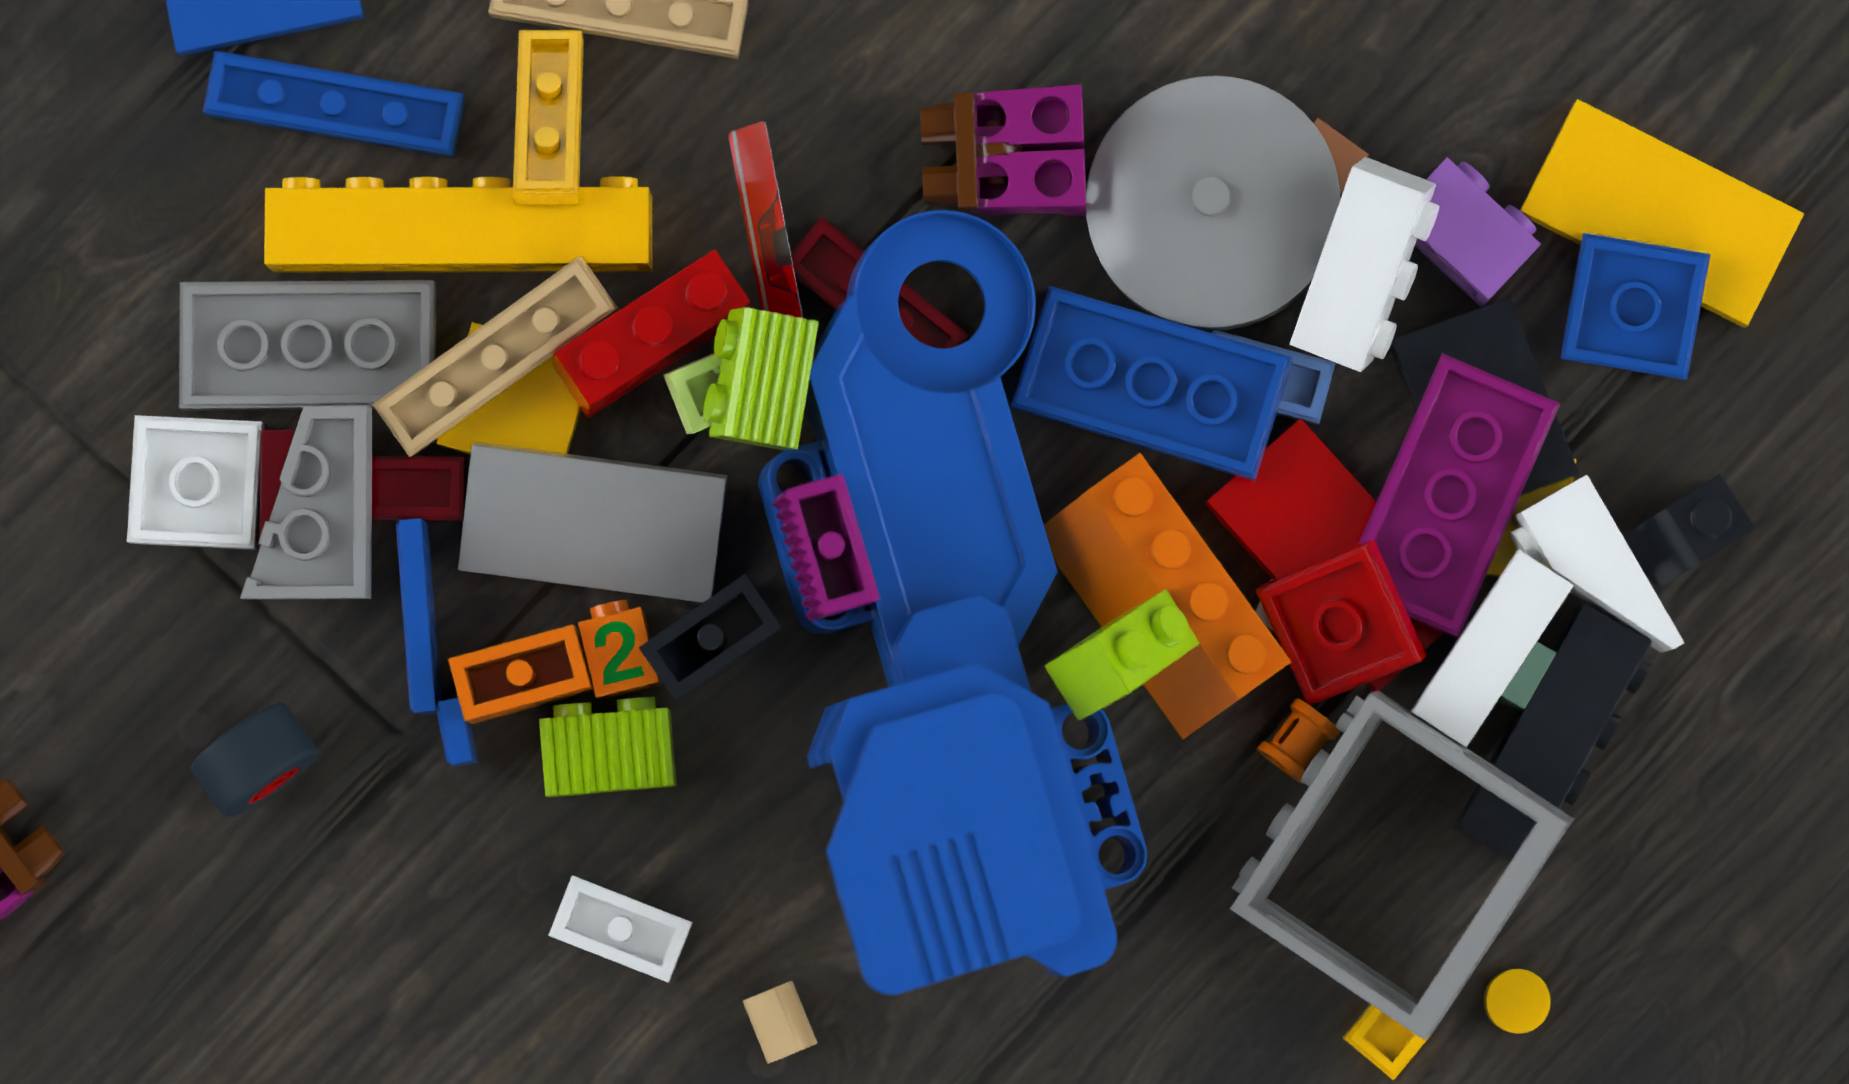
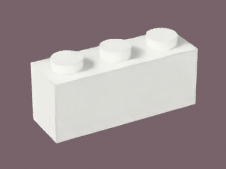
[1289,157,1439,372]

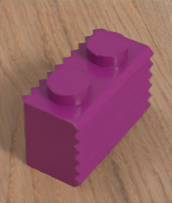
[772,474,880,621]

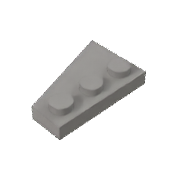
[240,405,372,600]

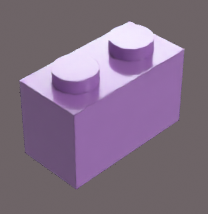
[1415,157,1541,307]

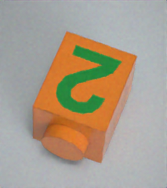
[578,600,662,700]

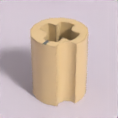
[743,981,817,1064]

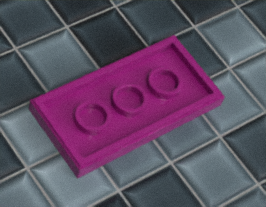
[1358,353,1561,640]

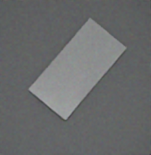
[179,280,436,411]
[458,442,728,603]

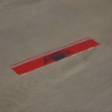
[728,121,803,318]

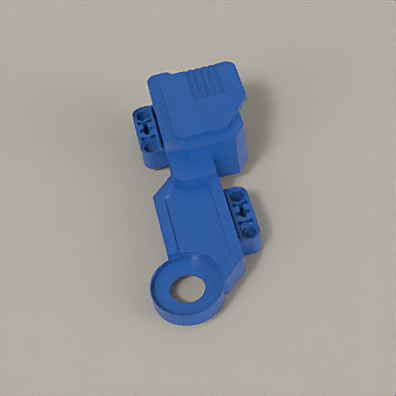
[758,210,1147,994]

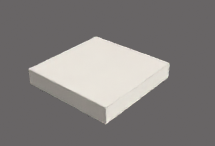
[127,415,265,550]

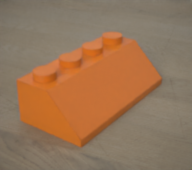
[1044,453,1291,740]

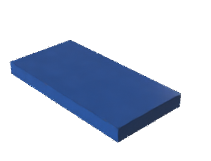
[1011,286,1293,481]

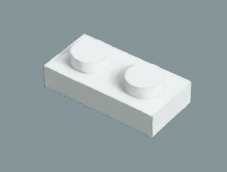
[548,875,693,982]

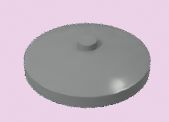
[1086,76,1340,331]

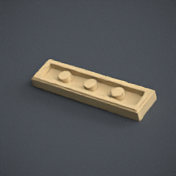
[489,0,749,59]
[373,256,619,457]

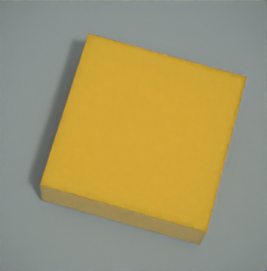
[1343,1004,1431,1080]

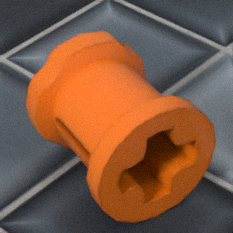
[1257,698,1341,784]

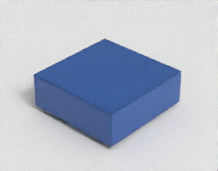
[436,698,479,767]

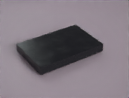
[1390,297,1579,497]

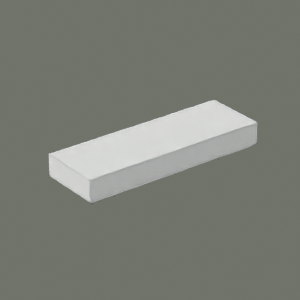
[1411,549,1574,747]

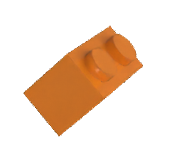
[448,624,594,724]

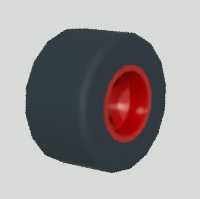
[191,702,319,818]

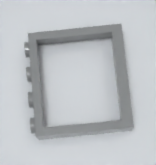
[1230,690,1574,1040]

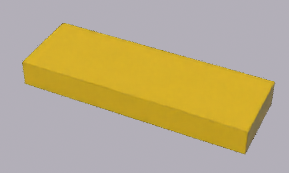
[513,30,584,205]

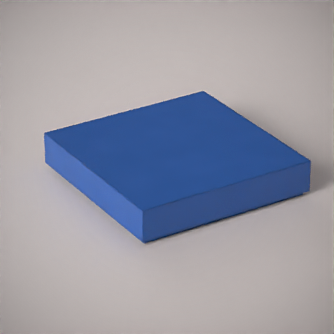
[1560,232,1710,380]

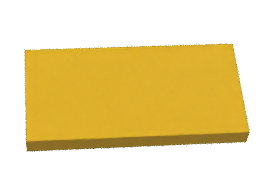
[1520,99,1804,328]

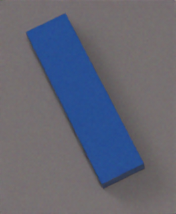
[203,51,465,159]

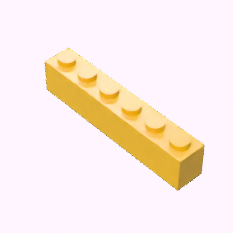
[264,176,652,273]

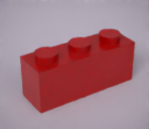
[553,249,751,418]

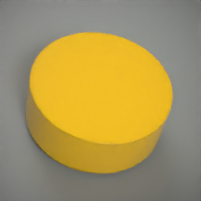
[1484,969,1551,1034]

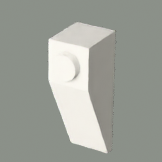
[1510,475,1684,653]

